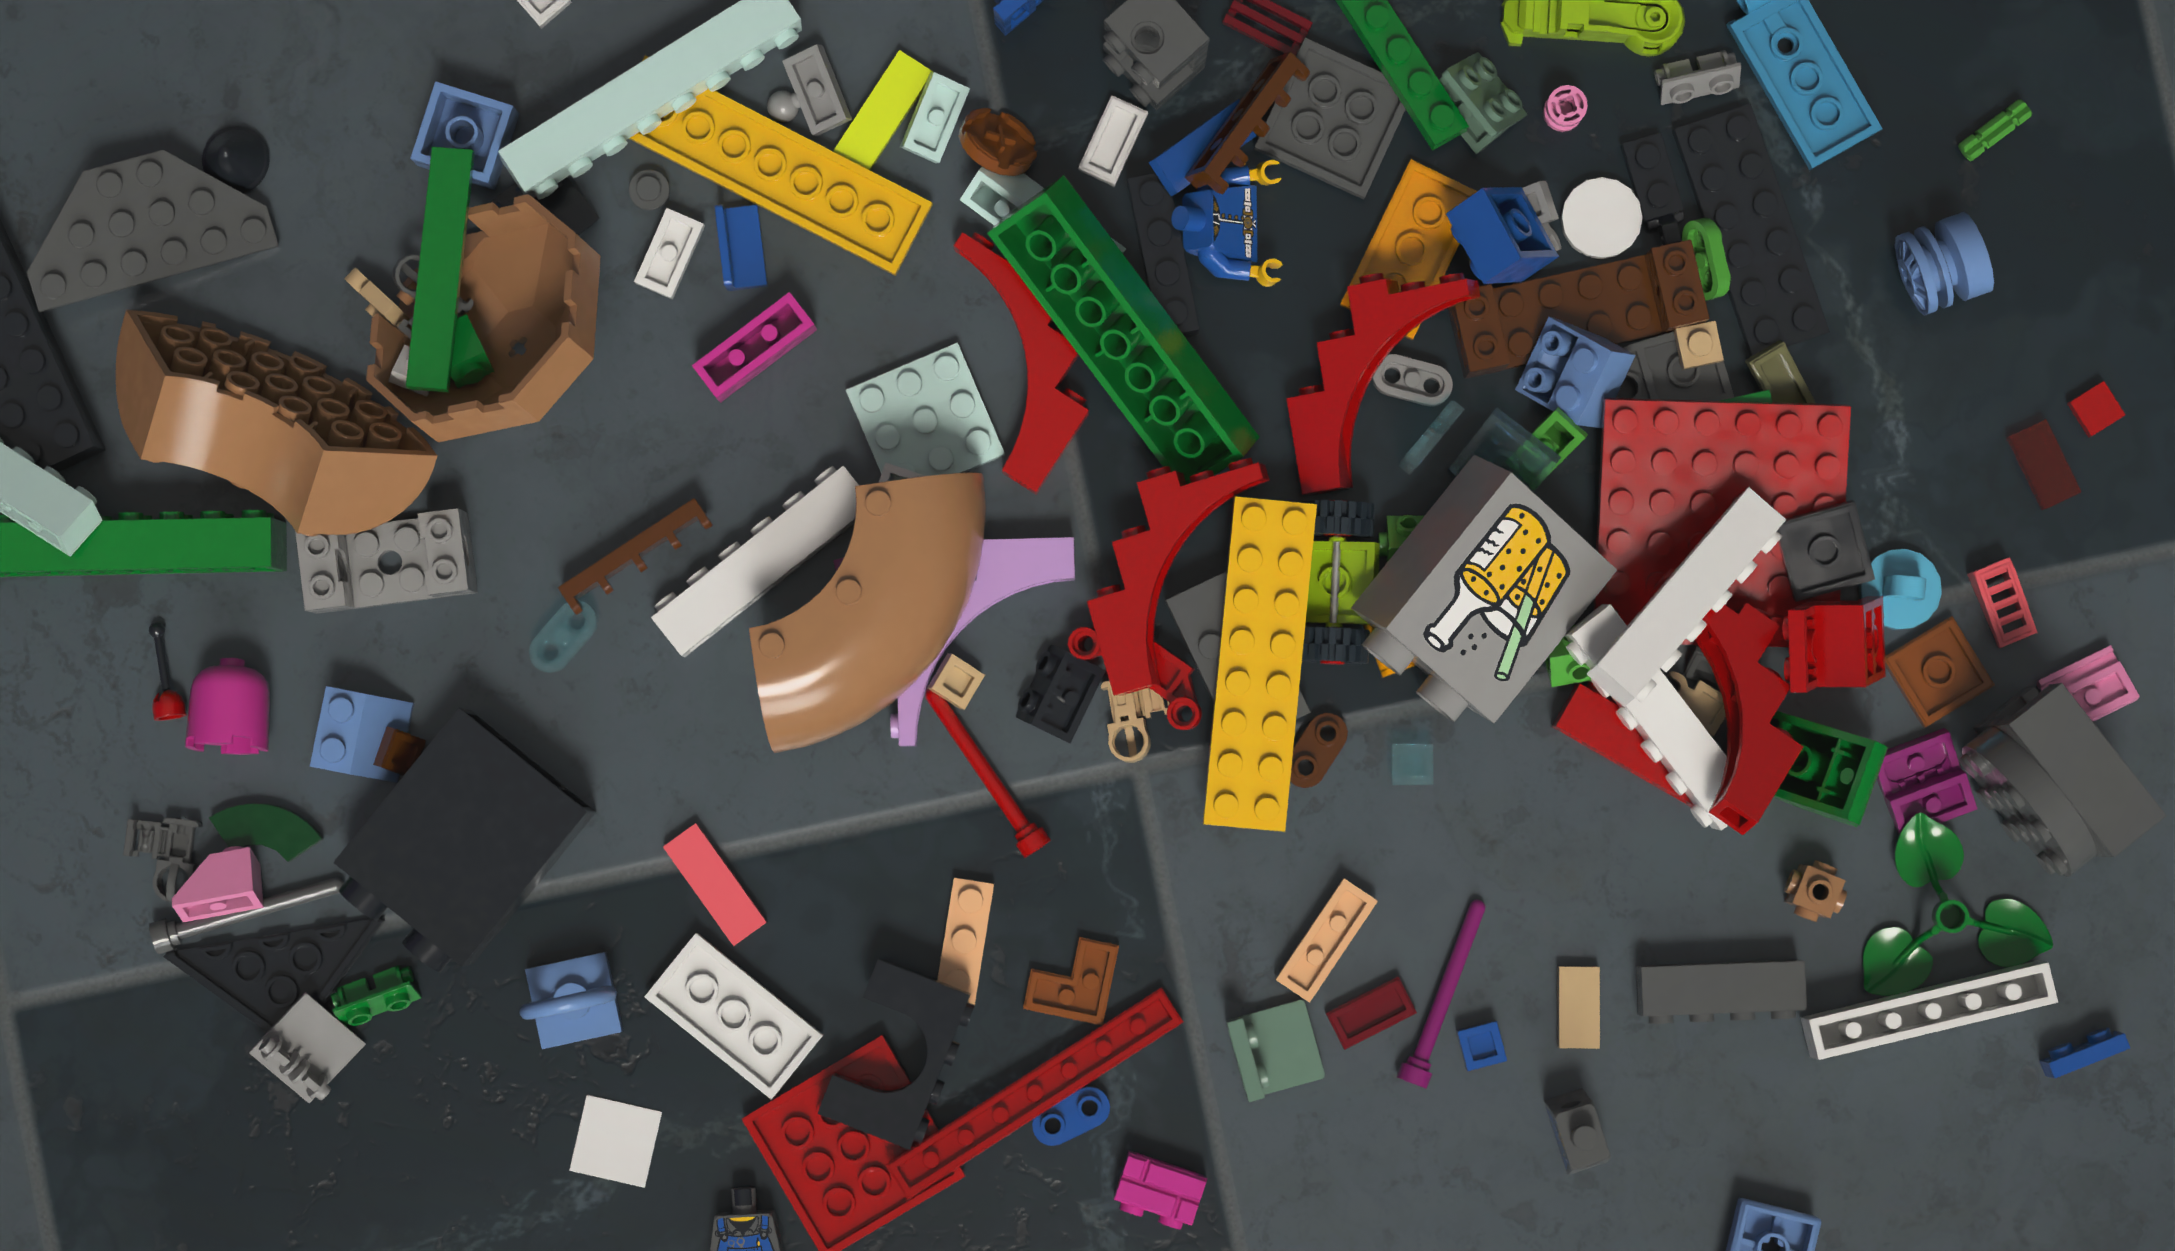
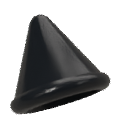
[202,126,270,193]

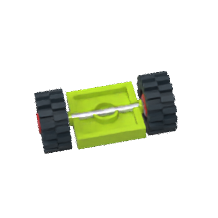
[1302,500,1380,665]

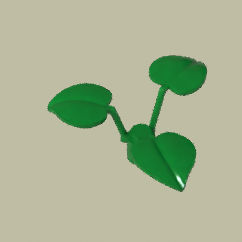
[1863,813,2053,996]

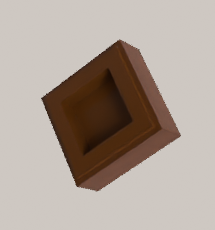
[373,726,426,776]

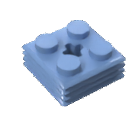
[1726,1198,1821,1251]

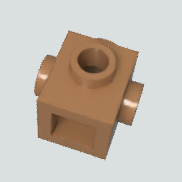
[1784,860,1847,922]

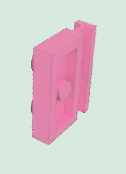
[2036,645,2140,722]

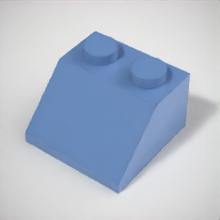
[310,686,414,783]

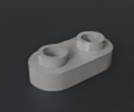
[1372,354,1453,407]

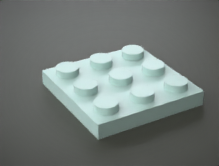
[846,342,1005,481]

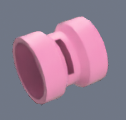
[1543,85,1588,132]

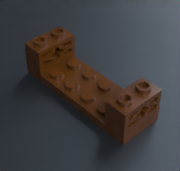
[1448,239,1710,379]

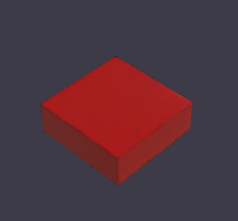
[2067,381,2126,438]

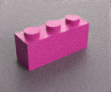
[692,292,817,403]

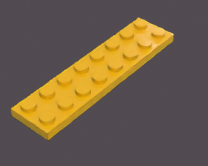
[629,55,933,276]
[1202,496,1317,832]

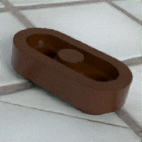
[1290,713,1348,788]

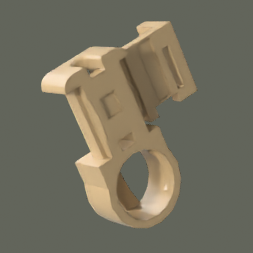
[1101,681,1170,763]

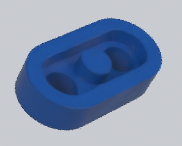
[1032,1086,1110,1146]

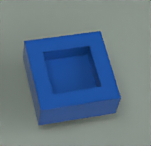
[1456,1021,1507,1071]

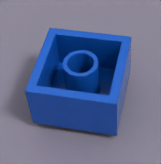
[1446,187,1559,284]

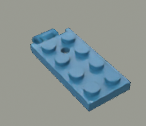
[1726,0,1883,170]

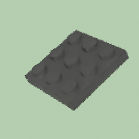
[1254,38,1406,200]

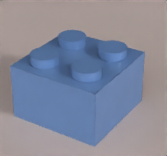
[410,81,519,190]

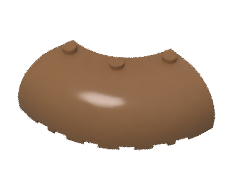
[116,310,438,536]
[749,473,986,753]

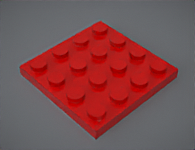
[742,1034,966,1251]

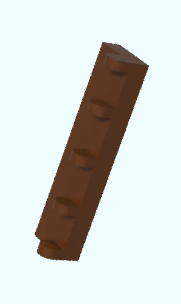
[1185,51,1310,194]
[558,498,713,615]

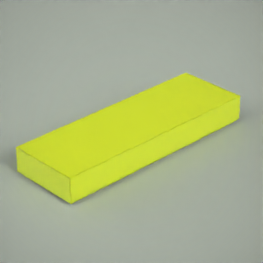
[833,50,933,171]

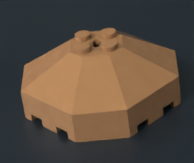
[366,194,601,442]

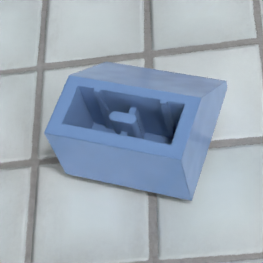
[1515,317,1636,428]

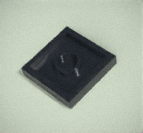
[1777,500,1875,602]

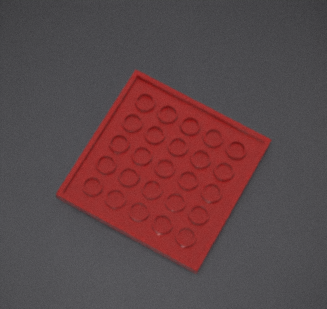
[1593,398,1851,647]

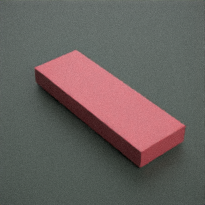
[663,823,767,946]

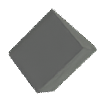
[1683,644,1719,689]

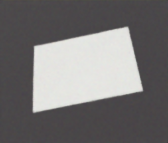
[569,1095,662,1188]

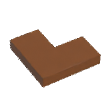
[1023,937,1119,1025]

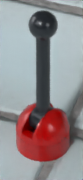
[149,622,187,721]

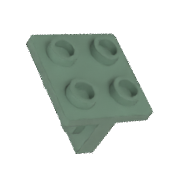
[1439,52,1527,154]

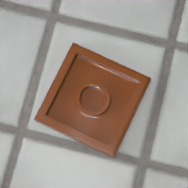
[1885,616,1995,728]

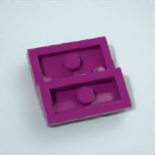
[1877,728,1977,835]

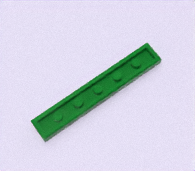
[406,147,475,393]

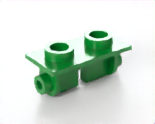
[331,965,422,1026]

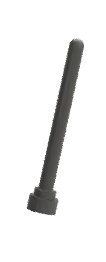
[149,877,344,954]

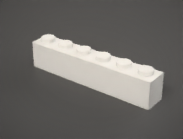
[651,466,859,657]
[1587,487,1786,707]
[1565,604,1728,831]
[1800,961,2058,1060]

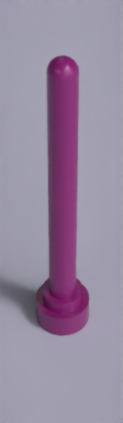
[1396,899,1486,1089]

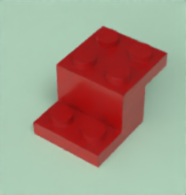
[1782,596,1886,693]

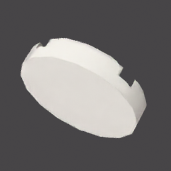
[1560,177,1643,259]

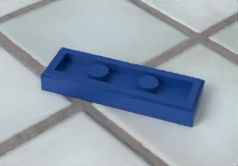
[1148,99,1257,196]

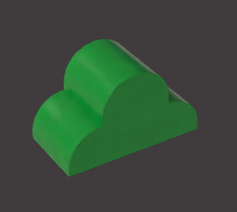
[1770,711,1888,827]

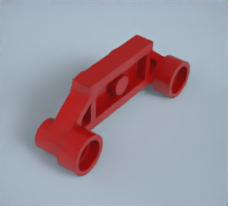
[1068,627,1202,730]

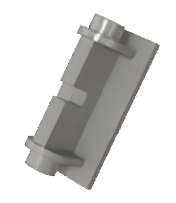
[1654,50,1741,105]

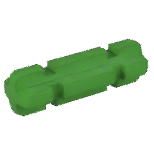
[1958,99,2032,161]

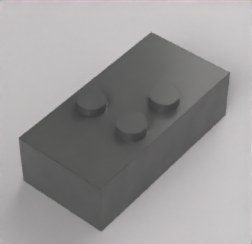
[1165,571,1311,719]

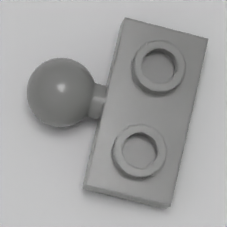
[767,44,853,136]

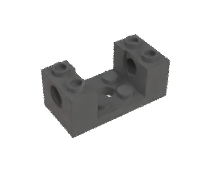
[1103,0,1210,111]

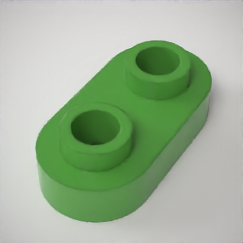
[1682,217,1731,300]

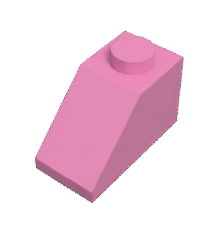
[172,846,264,922]

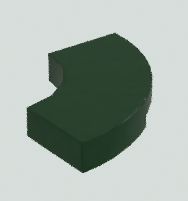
[209,804,324,862]

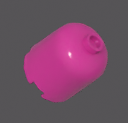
[185,658,270,755]

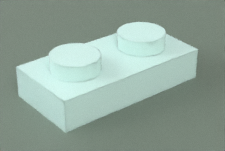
[900,72,970,163]

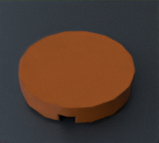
[958,108,1037,176]

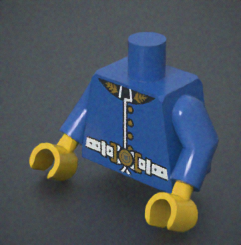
[1171,160,1283,287]

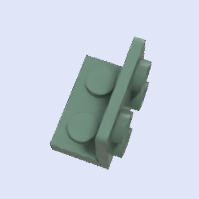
[1225,999,1325,1102]

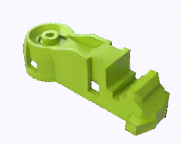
[1500,0,1686,57]

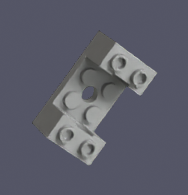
[295,508,478,614]

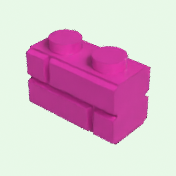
[1114,1150,1207,1230]

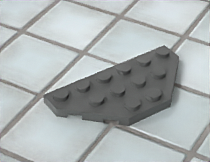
[27,150,279,313]

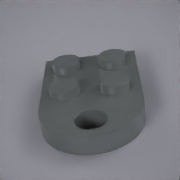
[1616,321,1734,401]

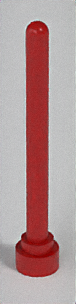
[925,689,1051,858]

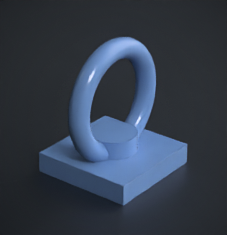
[519,952,623,1049]

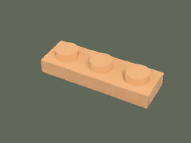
[937,877,994,1005]
[1275,878,1378,1003]

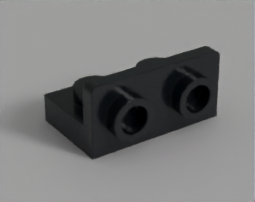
[1016,645,1106,744]

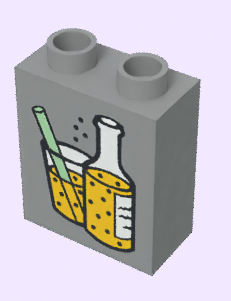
[1351,455,1617,723]

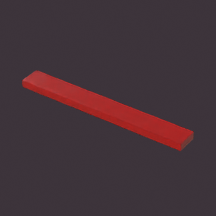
[886,988,1183,1200]

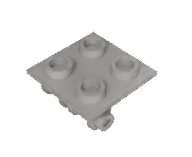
[249,992,366,1104]

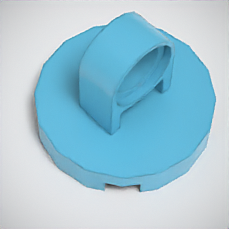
[1858,549,1942,630]

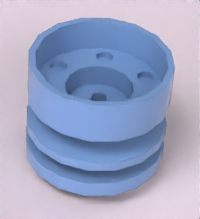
[1895,212,1994,316]

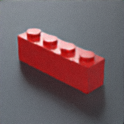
[1551,681,1694,808]

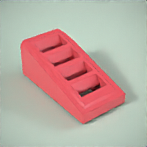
[1967,557,2038,648]

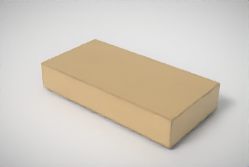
[1557,966,1600,1049]

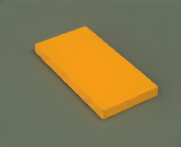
[1340,159,1477,340]

